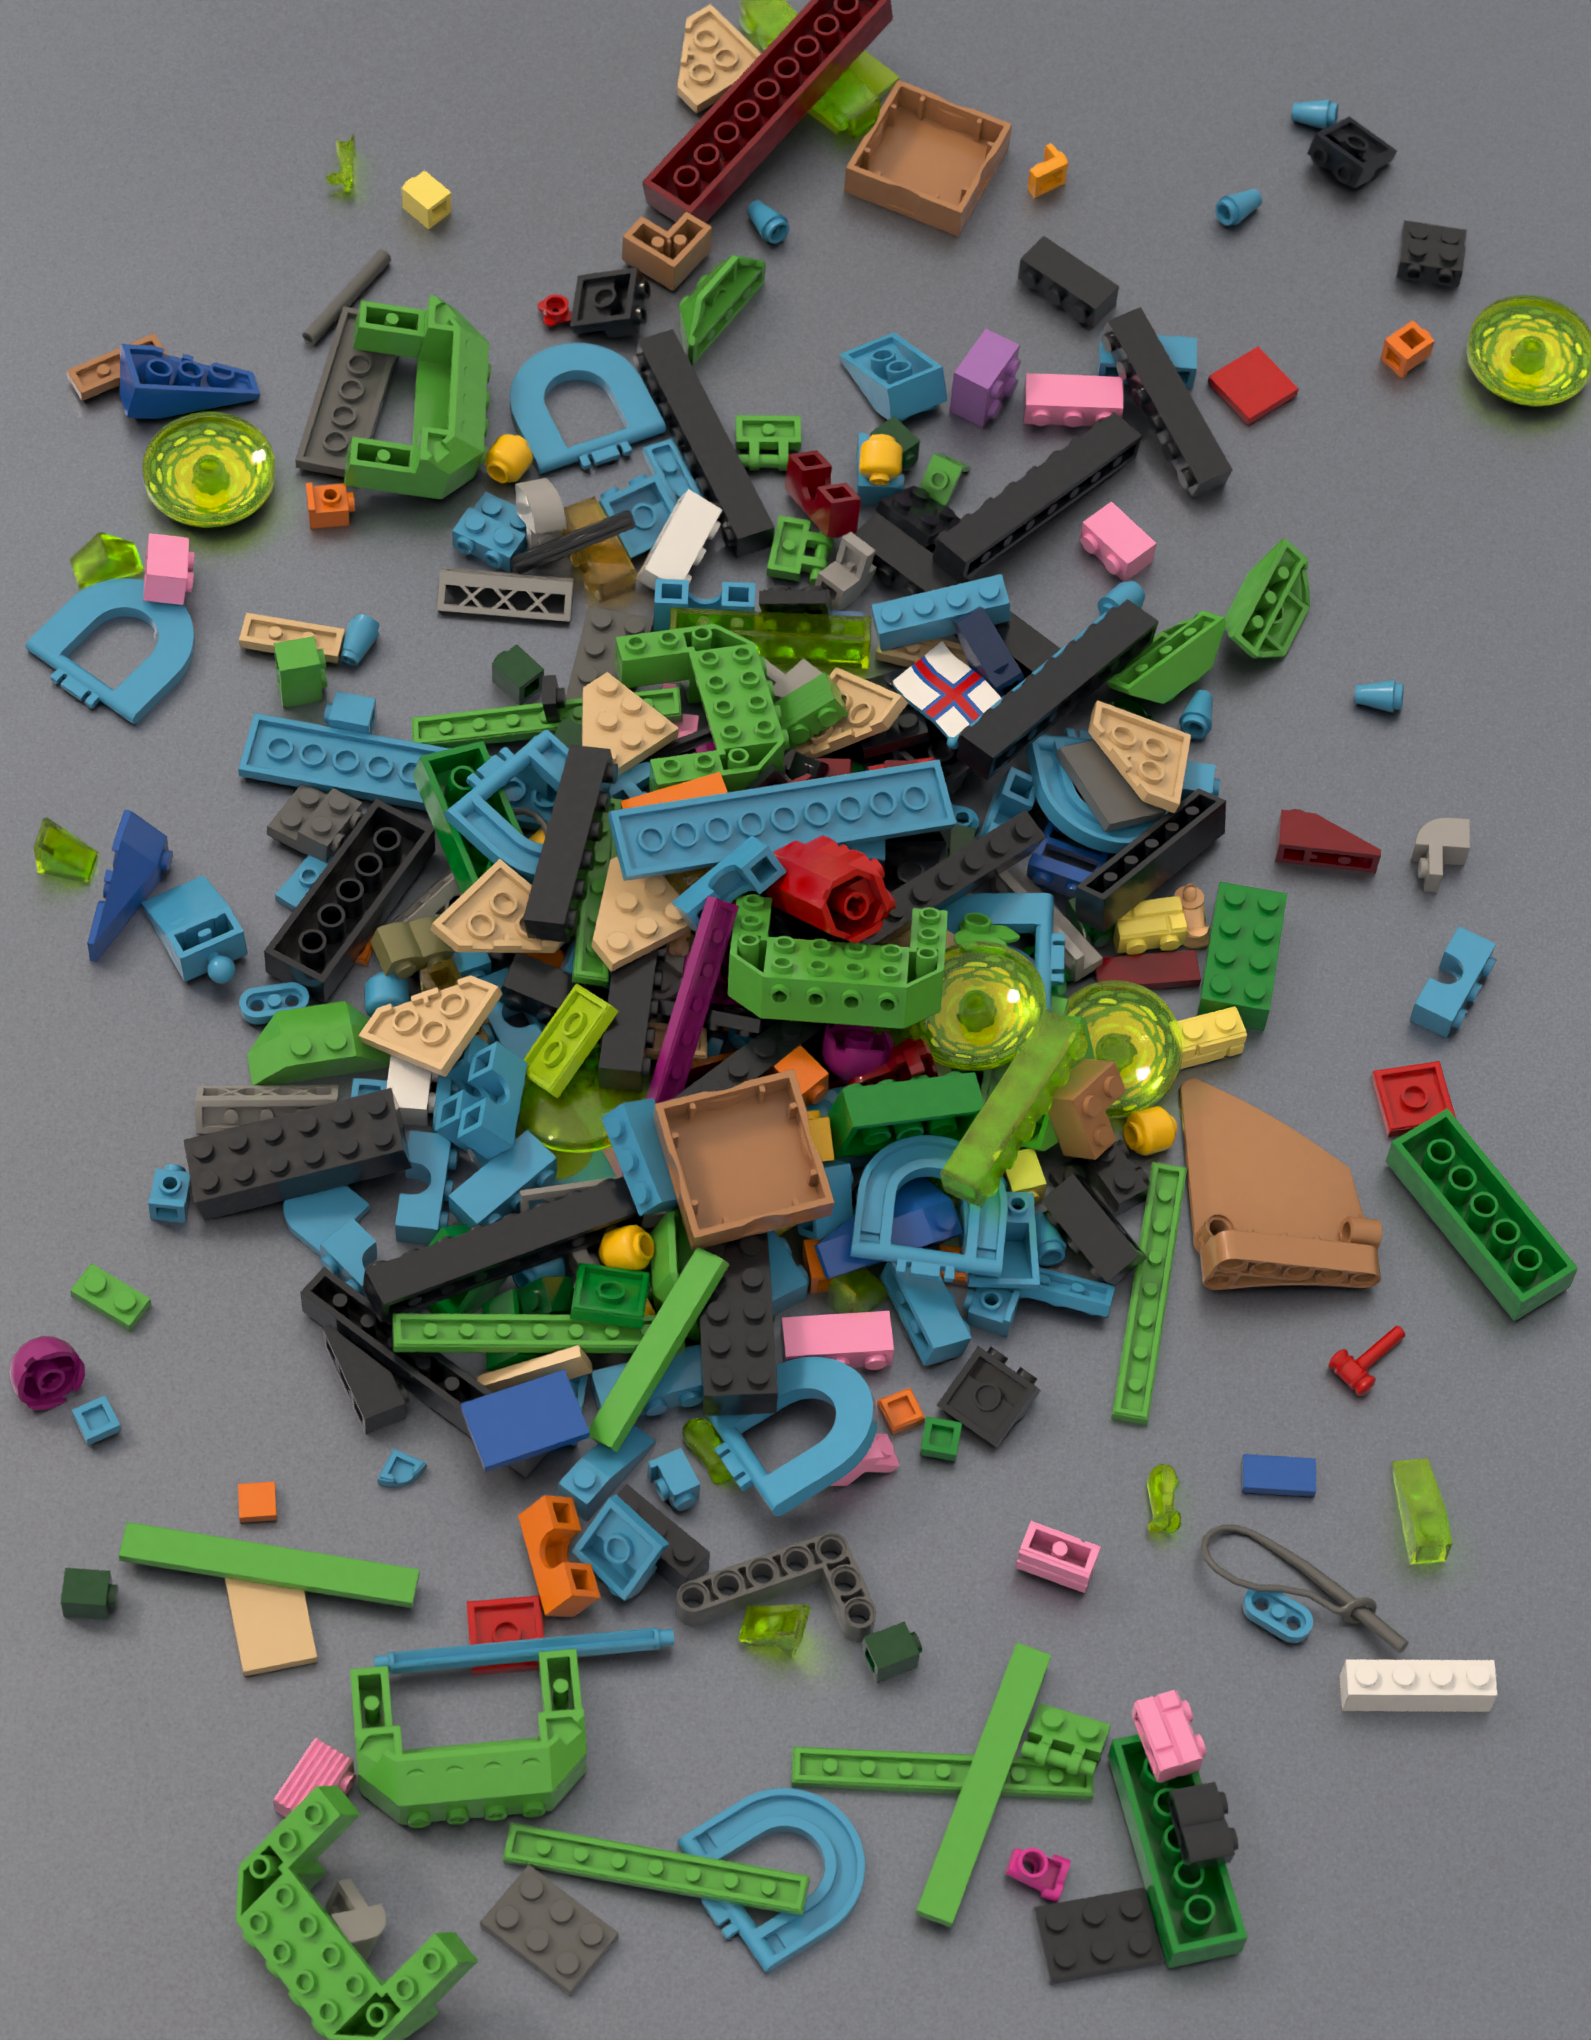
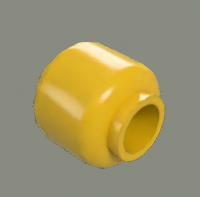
[485,434,533,483]
[859,434,903,486]
[1123,1106,1177,1155]
[599,1225,655,1271]

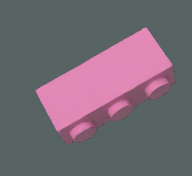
[1023,373,1123,427]
[780,1311,894,1370]

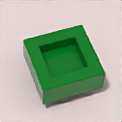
[920,1416,962,1461]

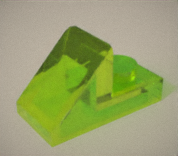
[738,1604,811,1657]

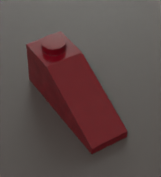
[1275,809,1381,873]

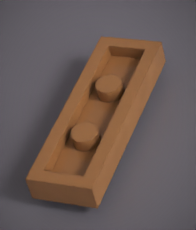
[67,333,168,401]

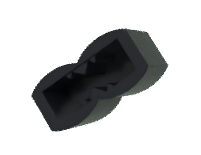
[1167,1782,1238,1871]

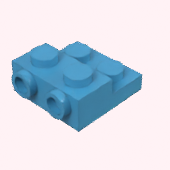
[595,473,675,561]
[452,491,527,573]
[571,1495,670,1601]

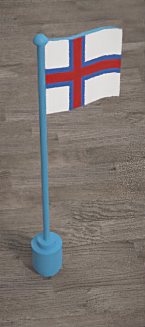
[893,581,1145,749]

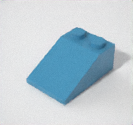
[839,332,948,422]

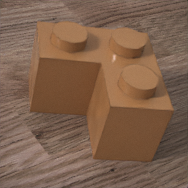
[622,212,712,291]
[1042,1058,1126,1160]

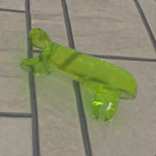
[326,134,356,192]
[682,1418,733,1485]
[1147,1464,1181,1533]

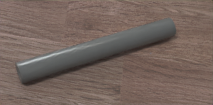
[302,249,391,345]

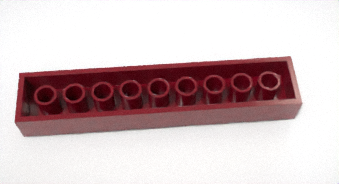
[642,0,893,223]

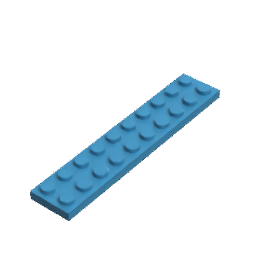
[238,713,557,831]
[608,760,956,881]

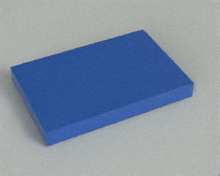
[460,1369,590,1473]

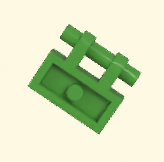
[735,415,801,471]
[767,515,834,585]
[1021,1703,1111,1777]

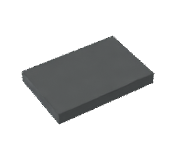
[1056,740,1164,832]

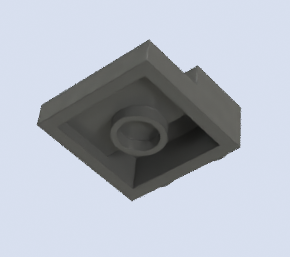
[267,784,364,863]

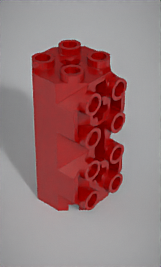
[765,835,896,943]

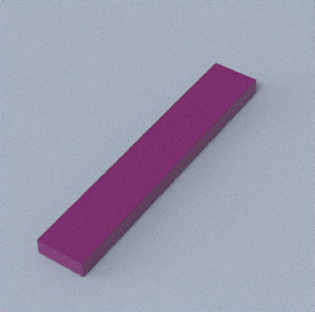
[646,896,739,1103]

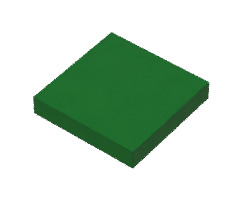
[570,1263,650,1329]

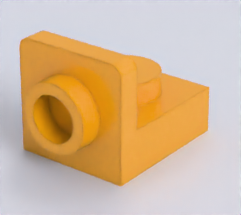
[1027,143,1068,198]

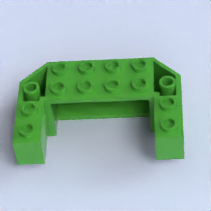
[344,295,491,499]
[615,624,789,793]
[728,894,948,1029]
[350,1649,587,1828]
[236,1786,478,2040]

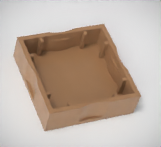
[844,80,1012,237]
[653,1069,834,1251]

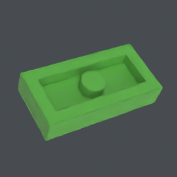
[70,1263,151,1332]

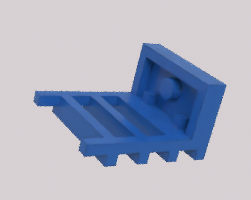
[1027,820,1109,898]

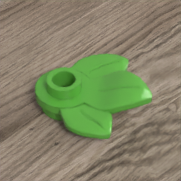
[954,912,1020,959]

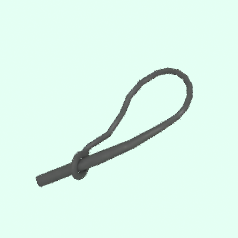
[1201,1525,1409,1653]

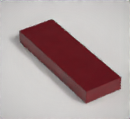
[1094,950,1201,991]

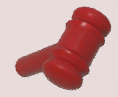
[1328,1326,1406,1396]

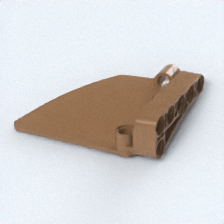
[1179,1078,1382,1290]

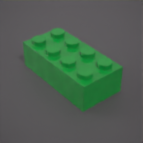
[1196,881,1287,1031]
[827,1071,986,1159]

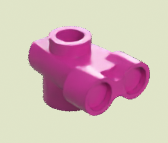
[1005,1848,1071,1903]

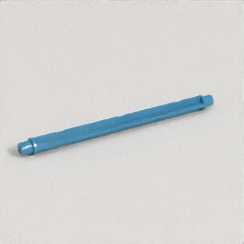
[374,1627,674,1675]

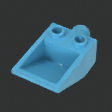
[141,875,248,984]
[957,1176,1040,1289]

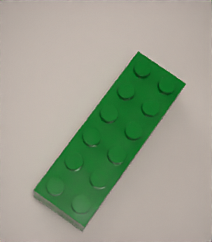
[413,741,533,953]
[1385,1108,1578,1321]
[1108,1734,1247,1969]

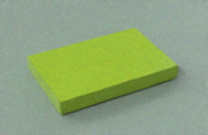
[808,50,900,134]
[523,984,619,1099]

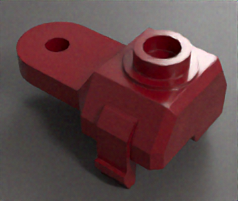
[848,1038,939,1086]

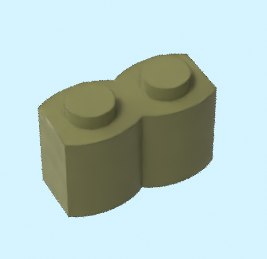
[370,917,455,979]

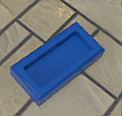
[1242,1454,1316,1497]

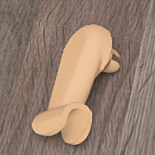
[1174,883,1210,949]

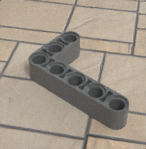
[676,1532,876,1642]

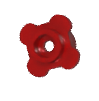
[538,294,572,327]

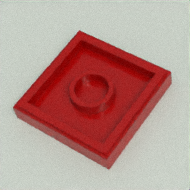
[1207,347,1299,425]
[1371,1061,1456,1137]
[466,1595,544,1676]

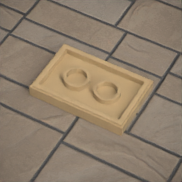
[225,1578,318,1677]

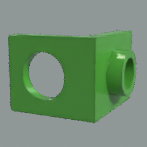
[919,454,971,506]

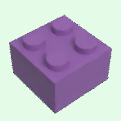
[949,329,1021,428]

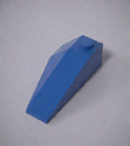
[120,344,260,419]
[87,809,173,962]
[814,1177,963,1280]

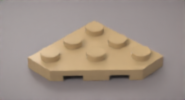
[677,4,761,114]
[789,667,908,759]
[581,672,679,777]
[1088,700,1191,813]
[591,856,692,972]
[430,859,576,953]
[358,975,502,1077]

